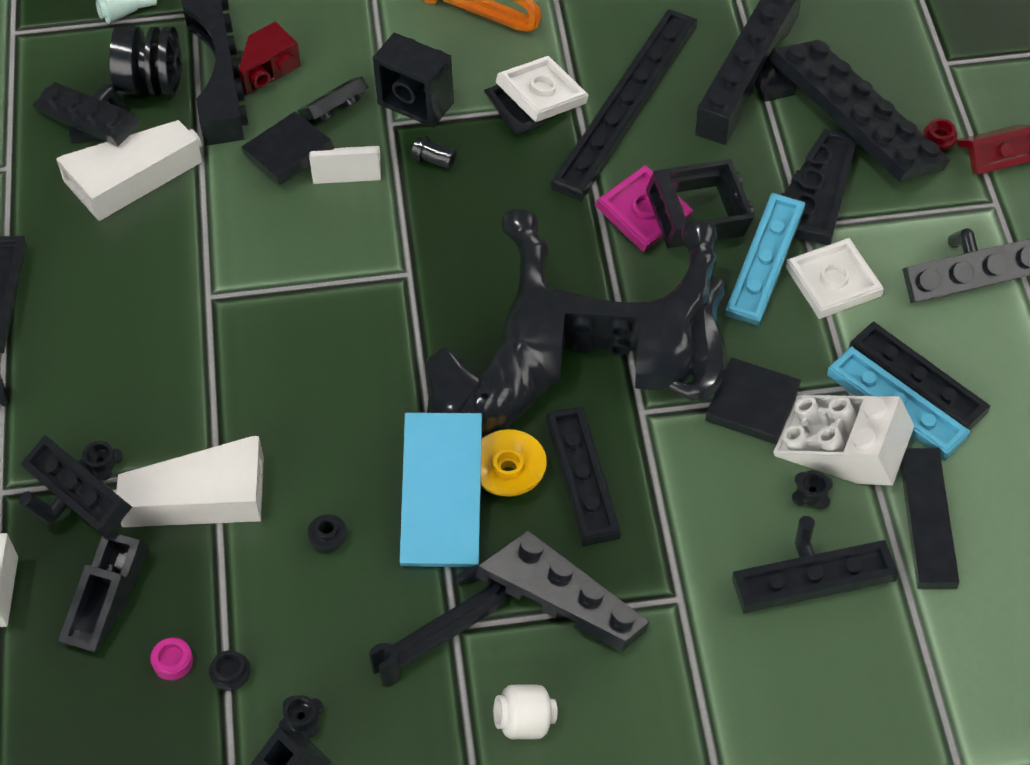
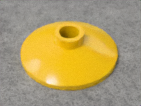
[481,429,547,497]

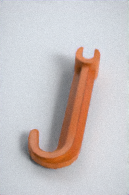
[423,0,542,32]

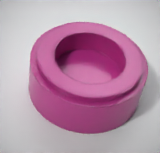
[150,637,193,680]

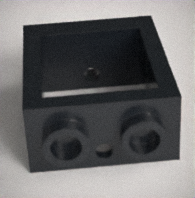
[646,159,754,249]

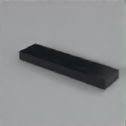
[849,321,991,430]
[546,406,621,546]
[900,448,959,589]

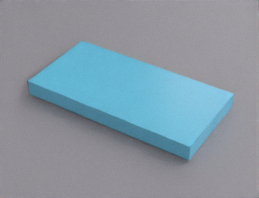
[400,413,482,567]

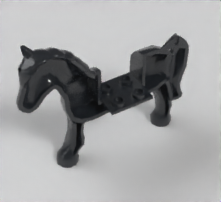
[425,209,725,438]

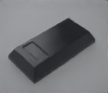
[484,85,544,137]

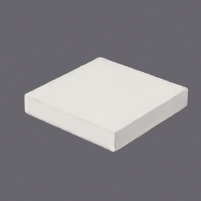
[496,56,589,122]
[786,238,884,319]

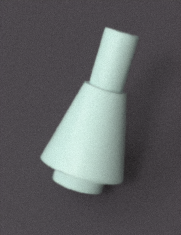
[96,0,157,24]

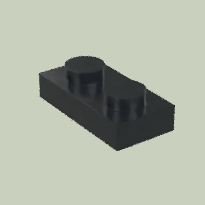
[297,76,369,123]

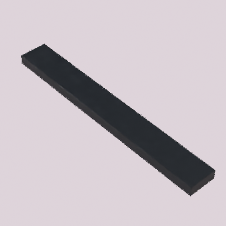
[551,9,697,201]

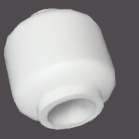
[493,684,557,740]

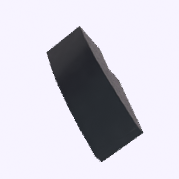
[58,532,150,653]

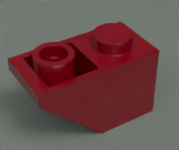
[239,21,301,95]

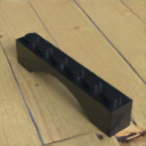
[181,0,249,146]
[695,0,801,145]

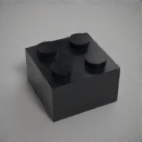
[372,32,454,128]

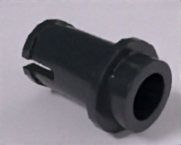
[412,136,457,170]

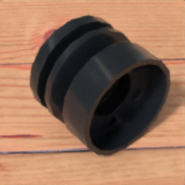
[109,26,182,96]

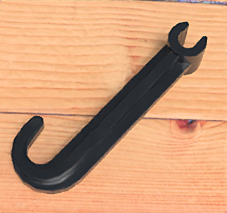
[369,565,509,686]

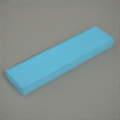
[725,193,805,327]
[827,346,970,461]

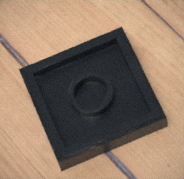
[241,111,334,185]
[705,357,801,444]

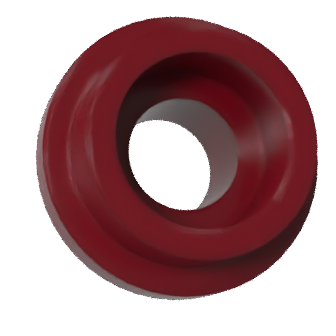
[923,118,957,150]

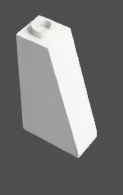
[56,120,202,221]
[113,436,264,527]

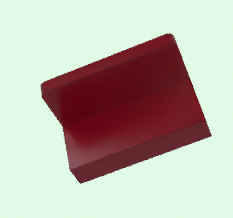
[956,125,1030,174]

